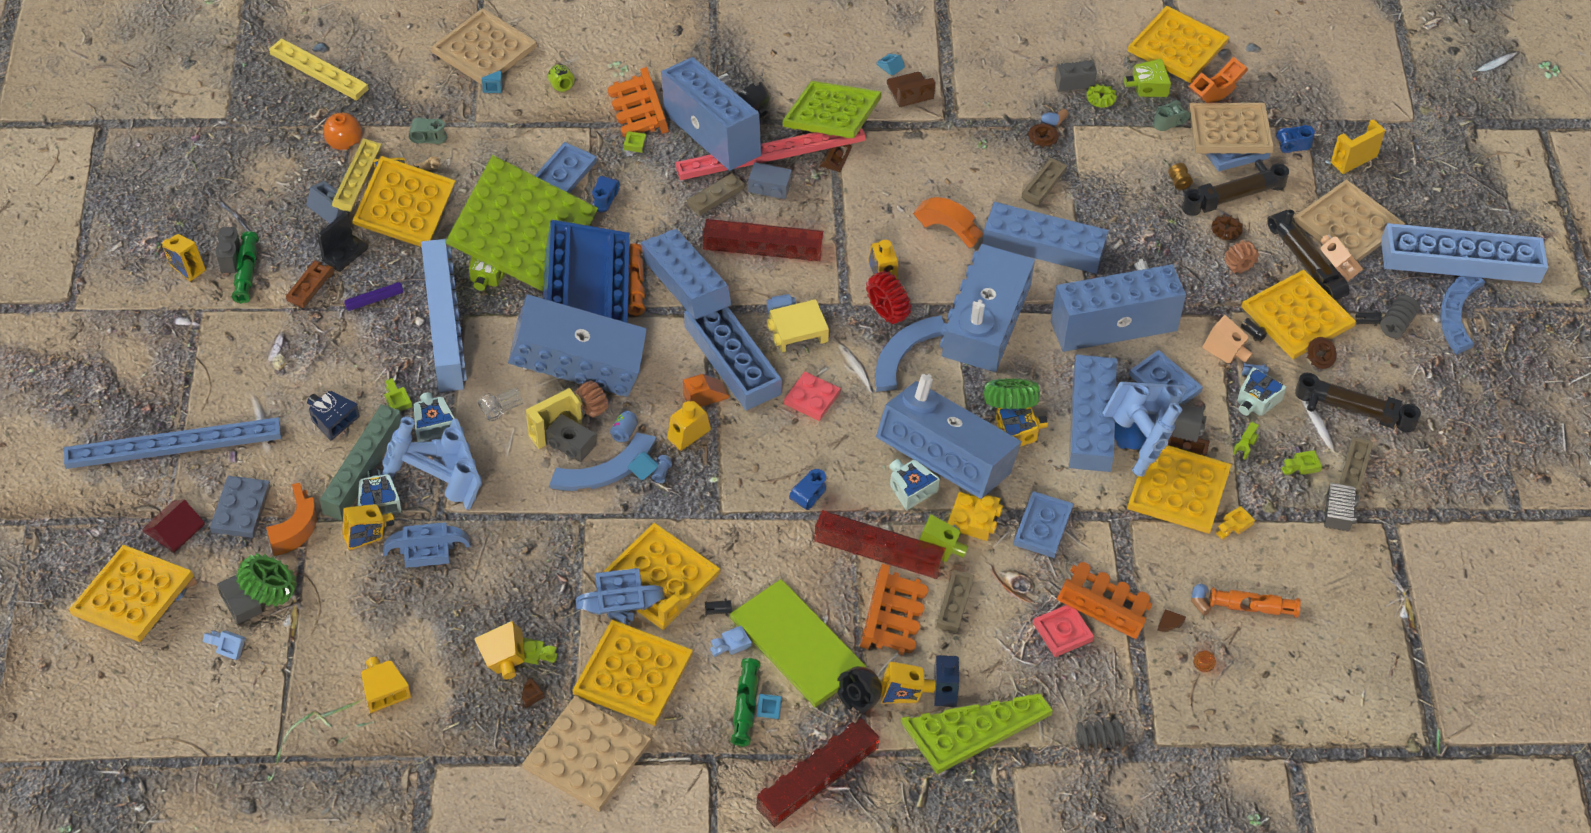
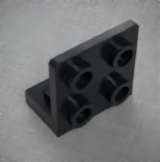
[317,212,368,272]

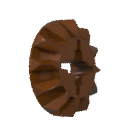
[1028,123,1059,148]
[1211,214,1243,240]
[1305,337,1337,369]

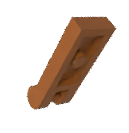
[286,260,334,308]

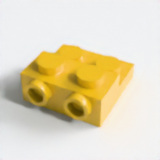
[948,492,1003,541]

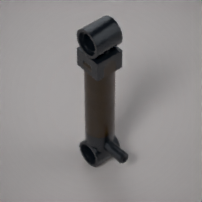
[1182,160,1289,216]
[1267,209,1350,300]
[1295,372,1421,433]

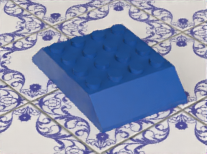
[543,220,630,323]

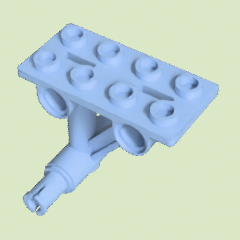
[1102,382,1187,477]
[381,417,482,510]

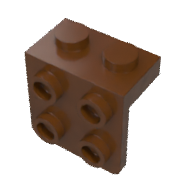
[887,72,936,107]

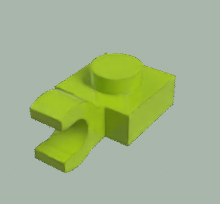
[384,378,412,411]
[1233,422,1259,460]
[1281,450,1322,475]
[523,638,558,665]

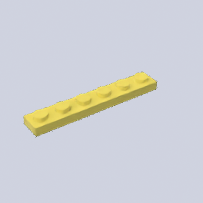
[269,38,369,101]
[332,138,382,212]

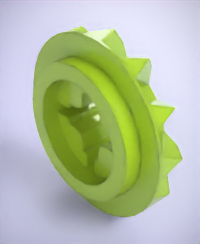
[1086,84,1117,108]

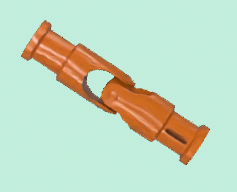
[628,243,645,316]
[1209,587,1301,618]

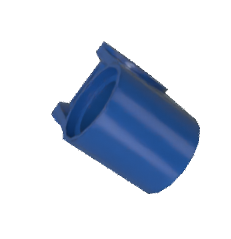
[1276,125,1315,153]
[592,176,620,212]
[789,469,826,510]

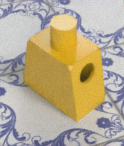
[667,401,711,451]
[475,621,525,680]
[361,656,411,713]

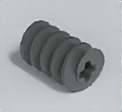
[1380,295,1420,339]
[1075,719,1125,751]

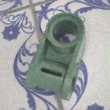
[1153,100,1191,131]
[408,118,447,144]

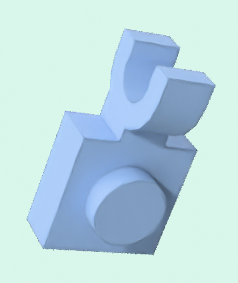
[710,626,752,657]
[203,630,245,660]

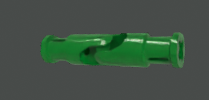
[231,231,259,304]
[730,658,761,747]

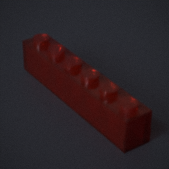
[703,219,824,261]
[814,510,946,579]
[756,718,880,828]

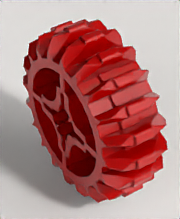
[866,271,911,324]

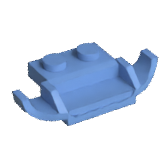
[383,522,471,568]
[575,568,665,615]

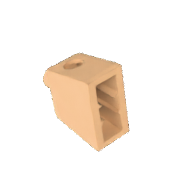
[1320,235,1363,282]
[1202,315,1253,363]

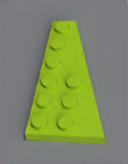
[901,693,1053,775]

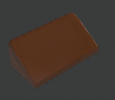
[819,144,852,172]
[1168,433,1210,456]

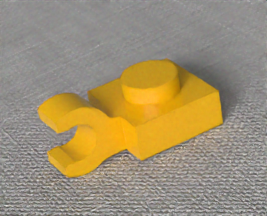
[1216,506,1255,540]
[658,586,692,625]

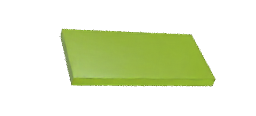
[730,579,867,708]

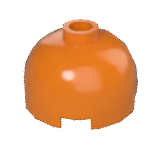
[323,112,362,150]

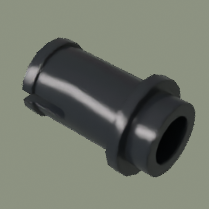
[1355,310,1382,326]
[1241,318,1267,342]
[705,598,732,616]

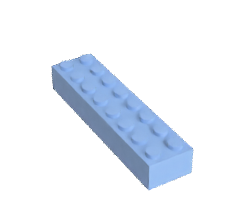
[1381,223,1548,283]
[421,239,467,392]

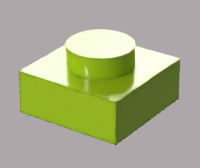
[623,131,646,153]

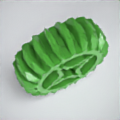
[984,378,1040,409]
[236,554,297,607]

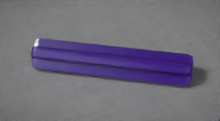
[344,282,403,311]

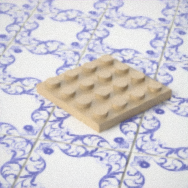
[431,8,537,85]
[1189,103,1273,154]
[1294,179,1405,262]
[522,696,651,812]

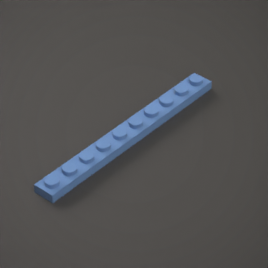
[64,417,281,469]

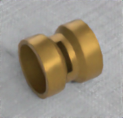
[1168,163,1193,190]

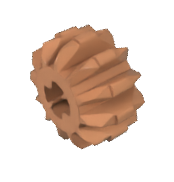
[1224,240,1259,274]
[575,381,609,417]

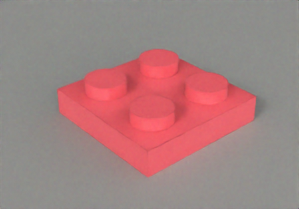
[784,372,841,421]
[1033,605,1094,657]

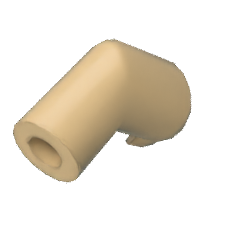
[413,156,441,171]

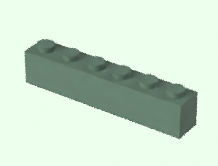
[320,404,401,521]

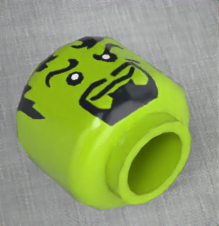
[547,64,575,92]

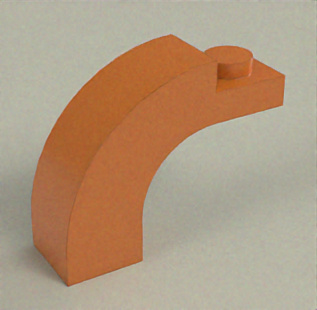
[1189,57,1248,103]
[913,197,983,248]
[266,482,317,556]

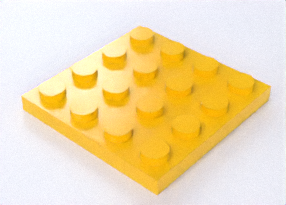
[1128,6,1229,83]
[353,156,455,247]
[1241,269,1356,360]
[1127,445,1232,534]
[603,523,720,630]
[68,545,194,642]
[573,620,693,726]

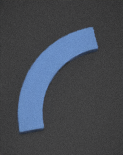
[1440,276,1485,355]
[875,315,944,392]
[550,432,656,491]

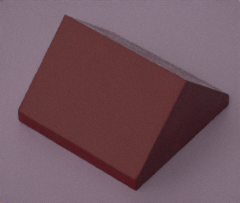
[142,499,205,553]

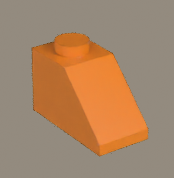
[683,374,729,407]

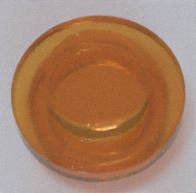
[1193,650,1216,672]

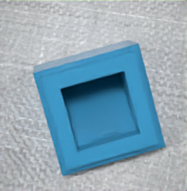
[876,54,905,75]
[482,71,503,93]
[628,451,659,480]
[756,694,782,719]

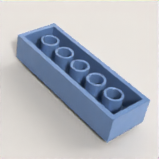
[982,202,1109,274]
[641,229,731,319]
[684,307,782,411]
[1069,355,1117,472]

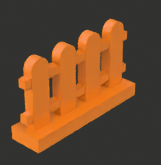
[607,67,669,137]
[1056,562,1152,639]
[860,564,929,655]

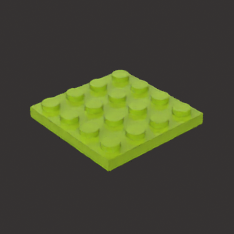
[783,81,882,138]

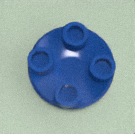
[1114,422,1147,450]

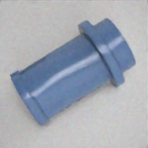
[1242,363,1269,376]
[652,455,672,483]
[607,611,634,625]

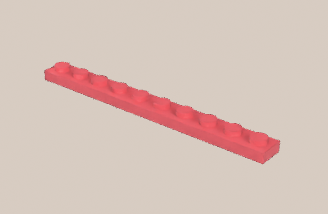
[675,127,865,180]

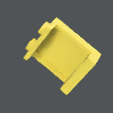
[767,299,829,352]
[526,388,583,449]

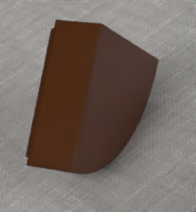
[1158,609,1186,632]
[522,678,545,709]

